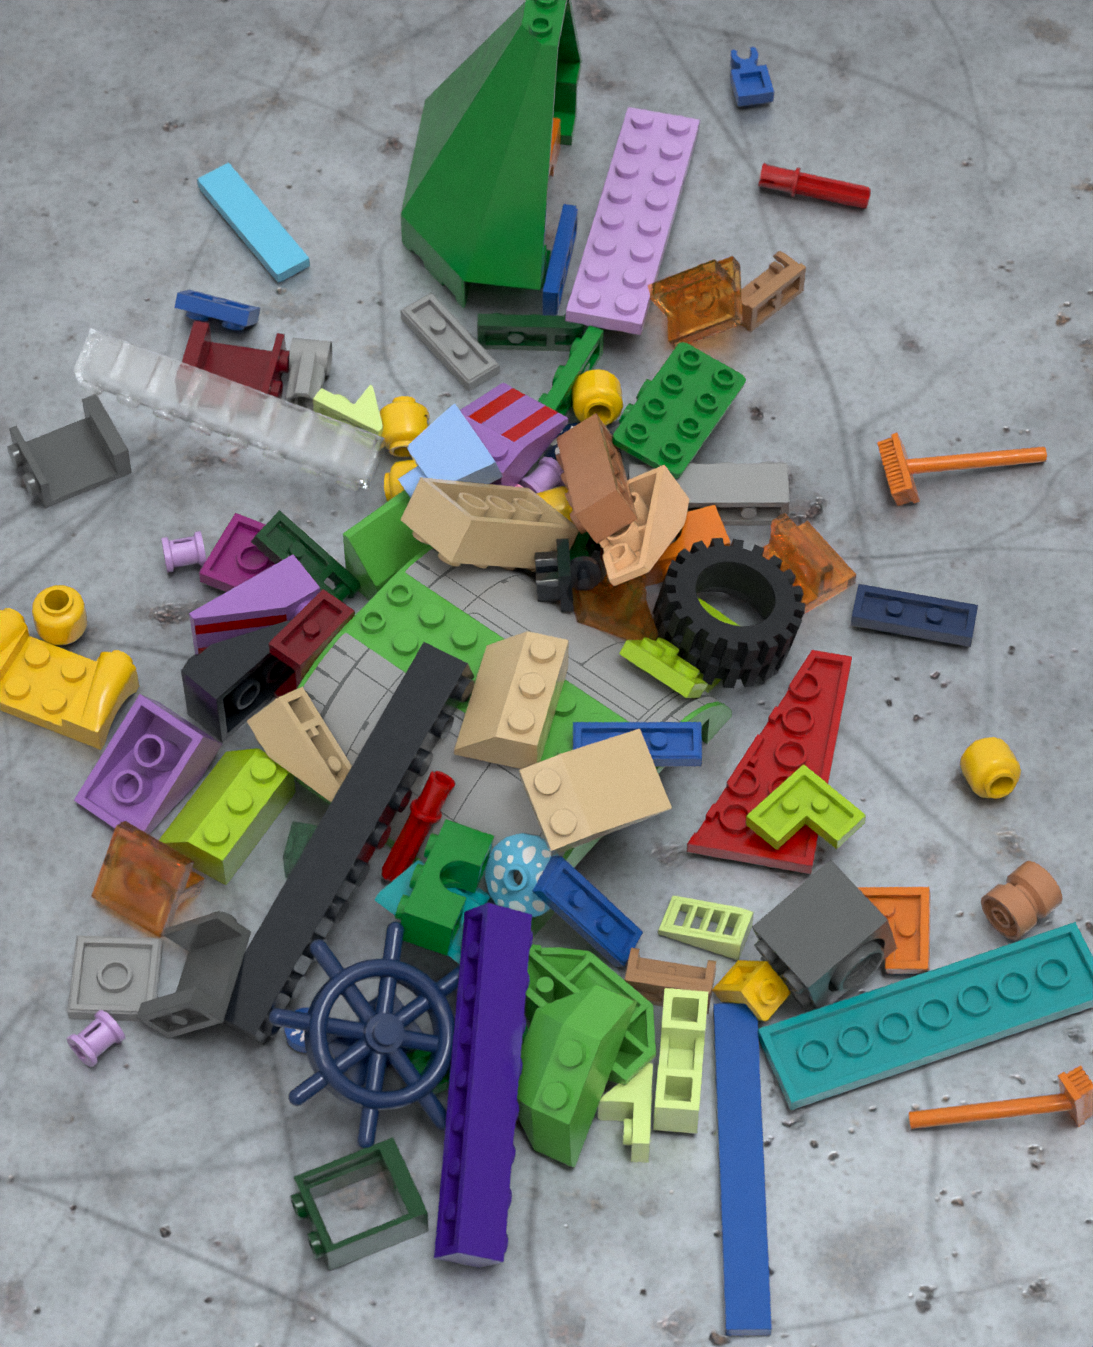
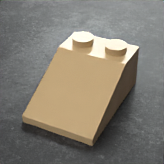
[519,729,672,856]

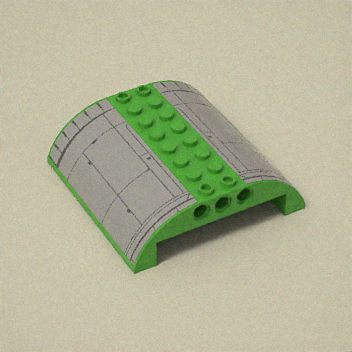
[294,545,732,937]

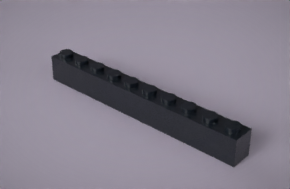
[223,642,475,1045]

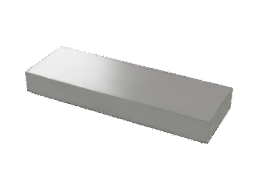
[400,292,500,392]

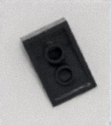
[181,619,295,743]

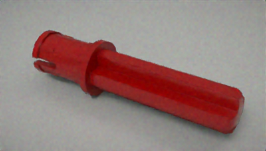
[758,163,871,208]
[381,771,455,882]

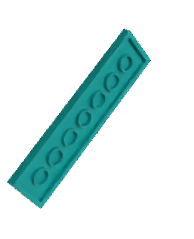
[758,922,1093,1110]

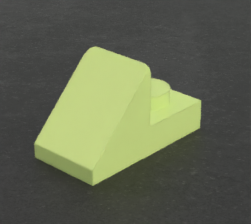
[313,385,384,455]
[598,1063,653,1163]

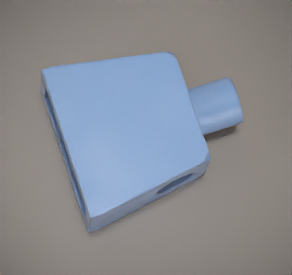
[398,404,503,498]

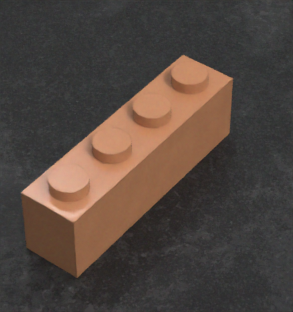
[556,414,638,544]

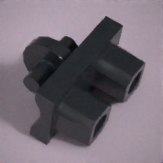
[535,538,601,612]

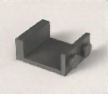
[7,394,132,508]
[136,911,251,1038]

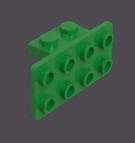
[612,342,746,479]

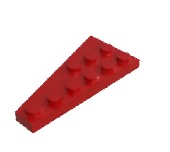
[687,650,852,874]

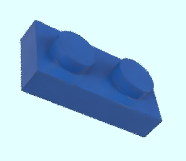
[174,289,261,330]

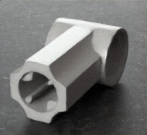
[286,338,333,414]

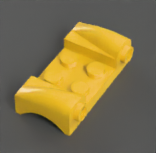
[0,608,139,750]

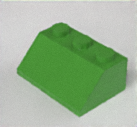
[343,490,430,601]

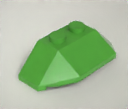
[524,944,656,1085]
[517,985,637,1167]

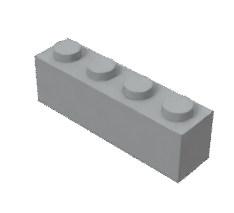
[628,462,790,526]

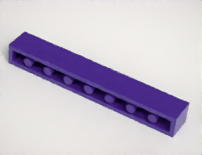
[434,903,533,1268]

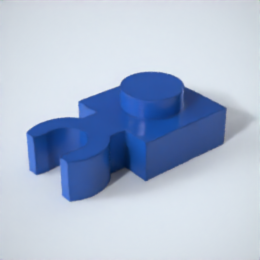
[730,47,774,107]

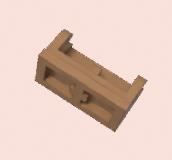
[721,251,806,332]
[625,947,717,1014]

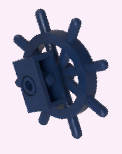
[269,922,460,1149]

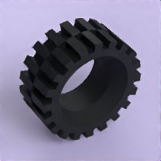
[651,538,805,688]

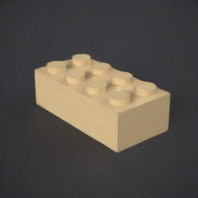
[400,477,579,572]

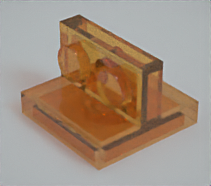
[648,256,743,348]
[762,513,856,614]
[572,574,658,641]
[91,821,206,938]

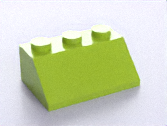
[156,748,296,886]

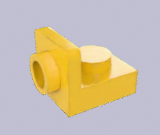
[712,960,790,1021]

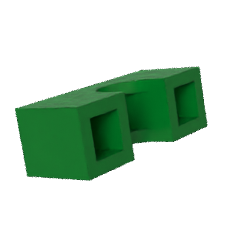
[395,819,494,956]

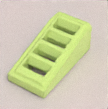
[658,895,754,961]

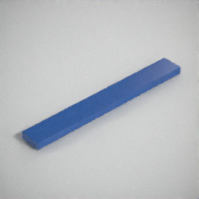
[713,1003,772,1336]

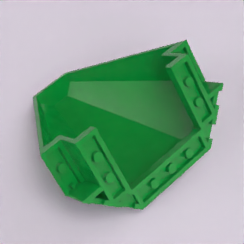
[401,0,582,308]

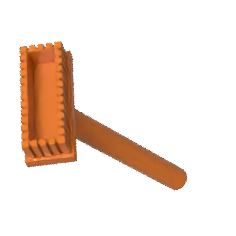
[877,433,1047,506]
[909,1065,1093,1129]

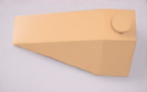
[599,465,689,586]

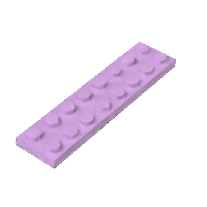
[565,107,700,335]

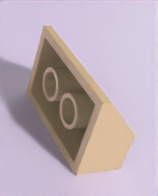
[454,631,569,769]

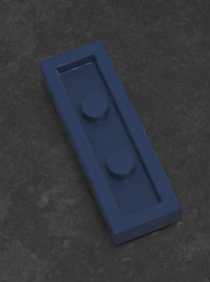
[851,584,978,647]

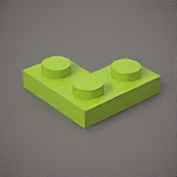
[619,637,708,698]
[746,764,866,850]

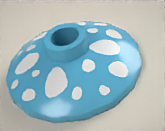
[485,833,559,918]

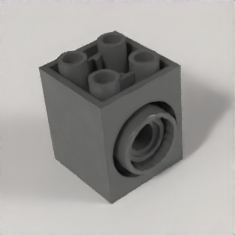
[752,860,897,1010]

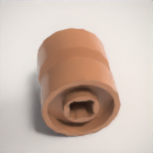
[981,861,1063,941]

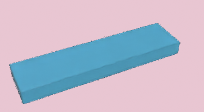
[197,162,310,283]

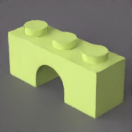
[653,988,708,1134]

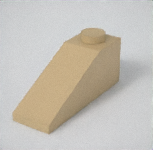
[247,687,352,802]

